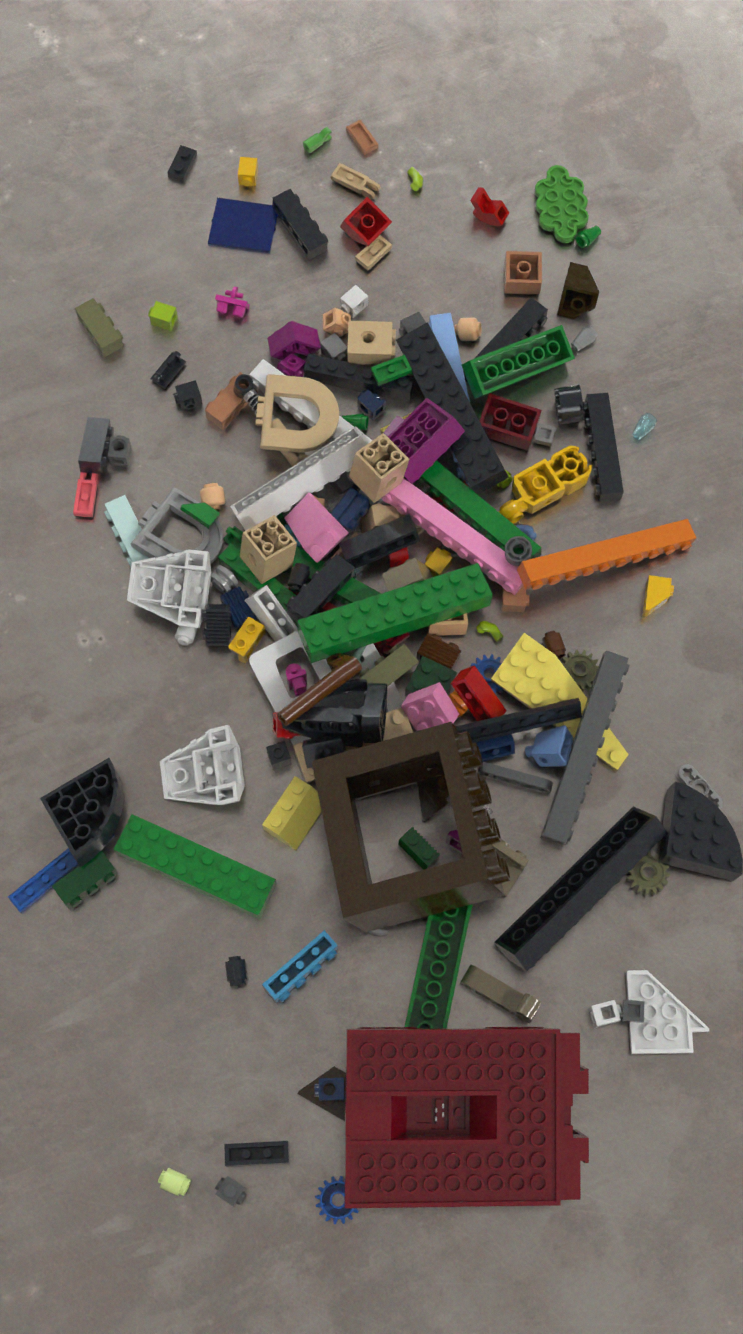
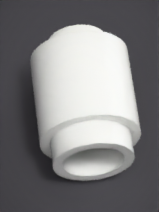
[175,626,198,645]

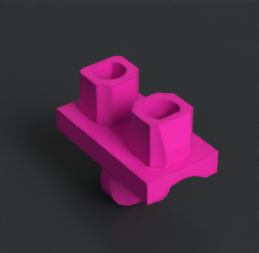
[215,286,250,318]
[286,663,307,697]

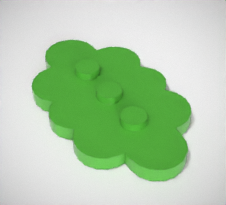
[535,165,589,243]

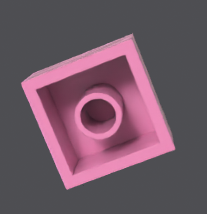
[401,682,459,731]

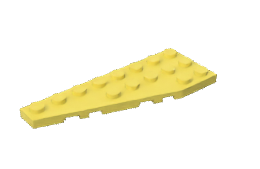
[490,633,629,771]

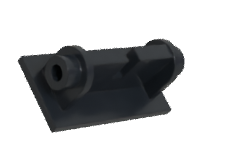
[150,351,186,389]

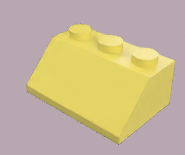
[262,776,322,850]

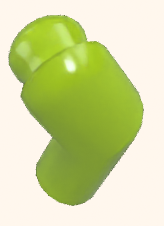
[476,620,504,642]

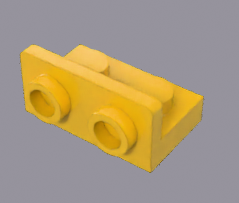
[228,617,266,664]

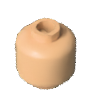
[454,317,482,341]
[200,483,225,511]

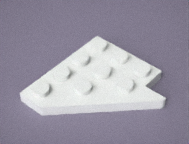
[626,970,709,1054]

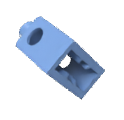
[525,725,574,767]

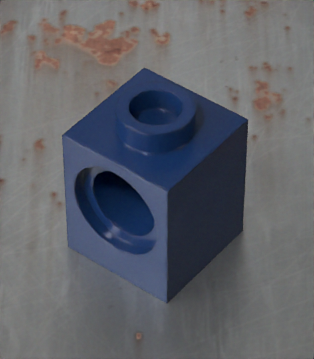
[315,1078,344,1102]

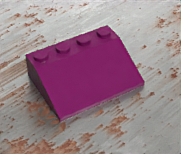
[388,398,465,484]

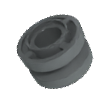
[505,536,532,566]

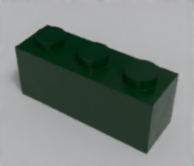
[52,850,118,909]

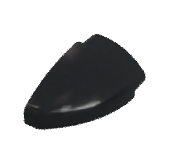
[282,679,387,747]

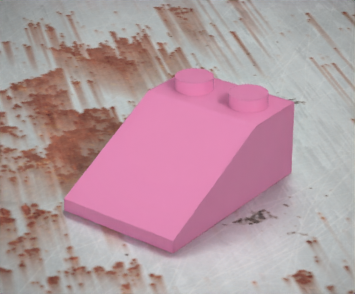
[285,492,349,563]

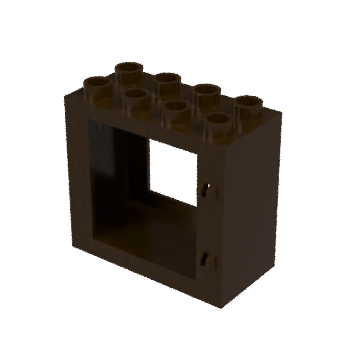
[312,722,511,932]

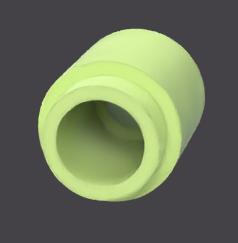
[158,1168,191,1196]

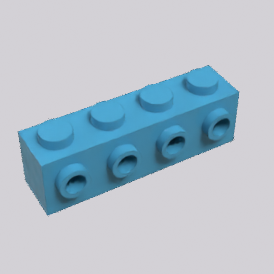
[262,930,338,1003]

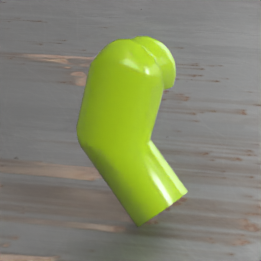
[407,167,423,191]

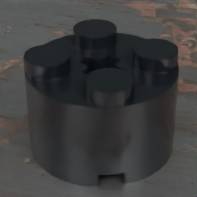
[554,385,585,424]

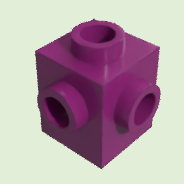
[277,353,306,377]

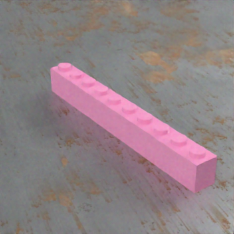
[382,478,523,595]

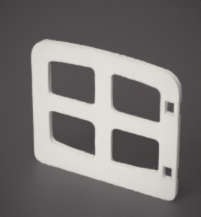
[249,631,403,745]

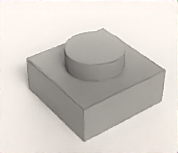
[533,423,556,447]

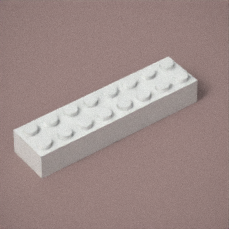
[230,426,369,531]

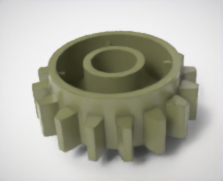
[561,650,599,692]
[626,851,670,896]

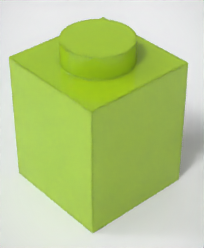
[148,301,178,331]

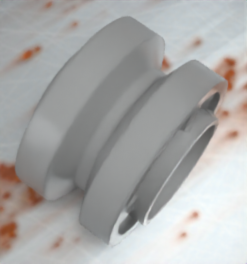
[210,565,238,593]

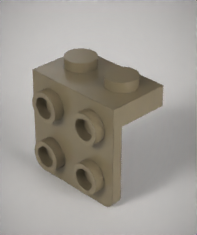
[492,839,529,896]

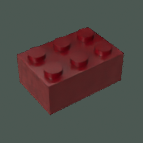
[479,393,542,451]

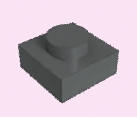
[622,999,645,1023]

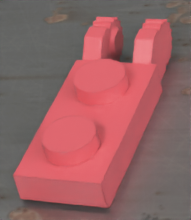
[73,472,98,517]

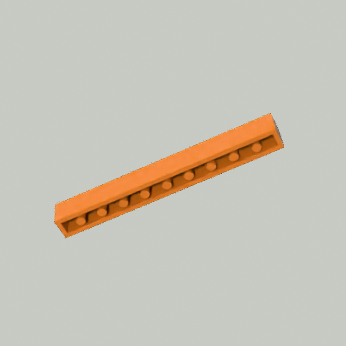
[517,519,696,590]

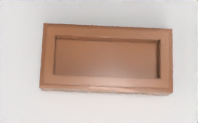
[346,119,379,155]

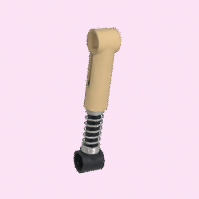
[233,374,308,467]

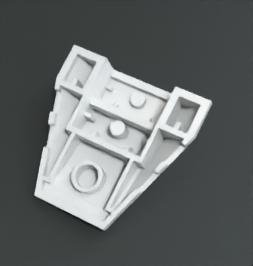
[127,550,211,628]
[160,725,245,805]

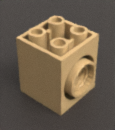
[347,321,396,367]
[349,433,409,503]
[240,515,297,584]

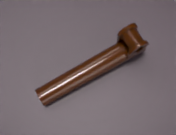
[277,653,362,726]

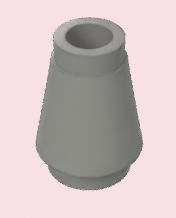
[571,325,598,351]

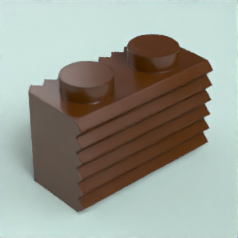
[416,633,462,670]

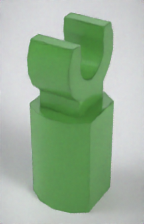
[303,127,332,153]

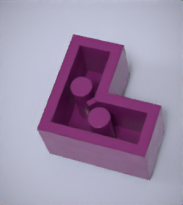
[267,321,321,360]

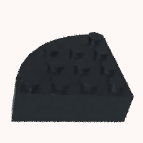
[40,758,124,867]
[658,781,743,881]

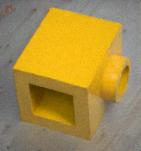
[424,547,453,577]

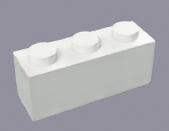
[245,585,298,642]

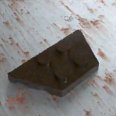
[417,766,486,822]
[297,1066,346,1122]

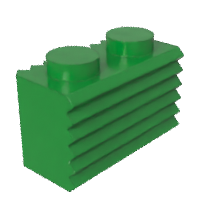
[398,827,440,870]

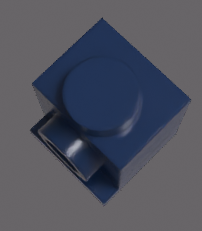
[357,390,386,421]

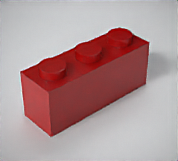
[451,665,507,721]

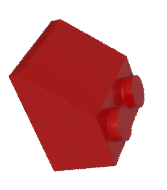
[340,197,392,246]

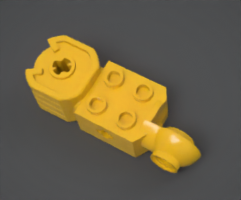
[499,445,592,524]

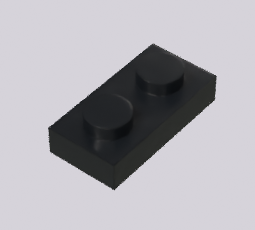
[167,145,197,182]

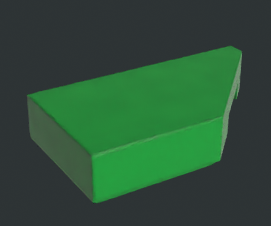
[180,503,220,529]

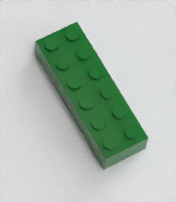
[461,325,575,399]

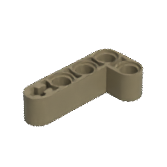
[460,965,541,1023]

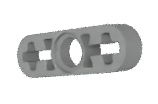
[677,764,723,809]

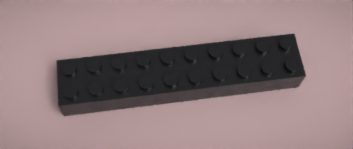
[396,322,509,494]
[494,806,667,971]

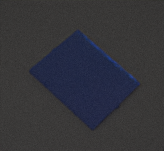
[208,197,278,253]

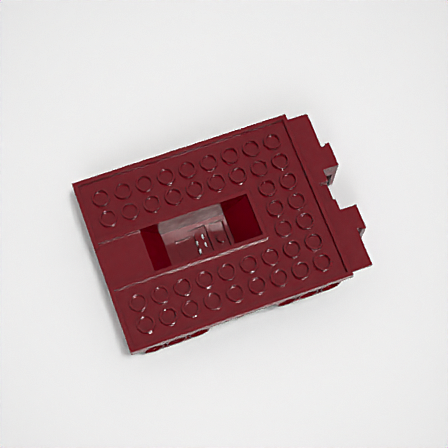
[344,1027,589,1208]

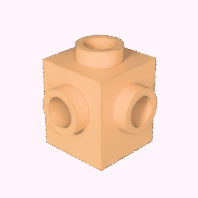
[323,308,351,337]

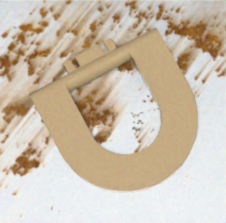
[256,374,339,452]

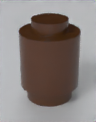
[542,631,566,659]

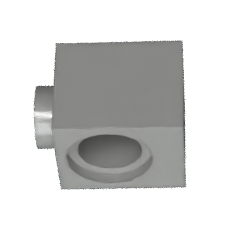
[320,333,348,361]

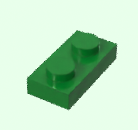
[371,355,412,386]

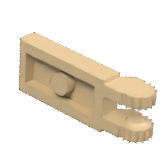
[331,163,381,200]

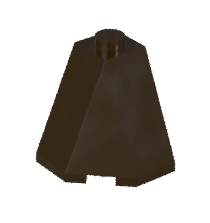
[557,262,599,319]

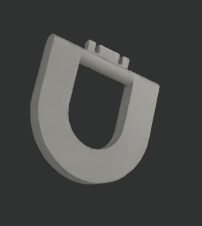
[131,488,223,565]

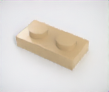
[355,235,392,270]

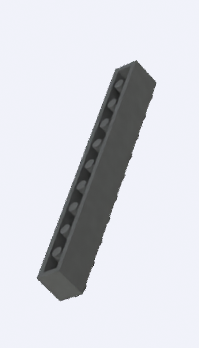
[541,650,630,844]

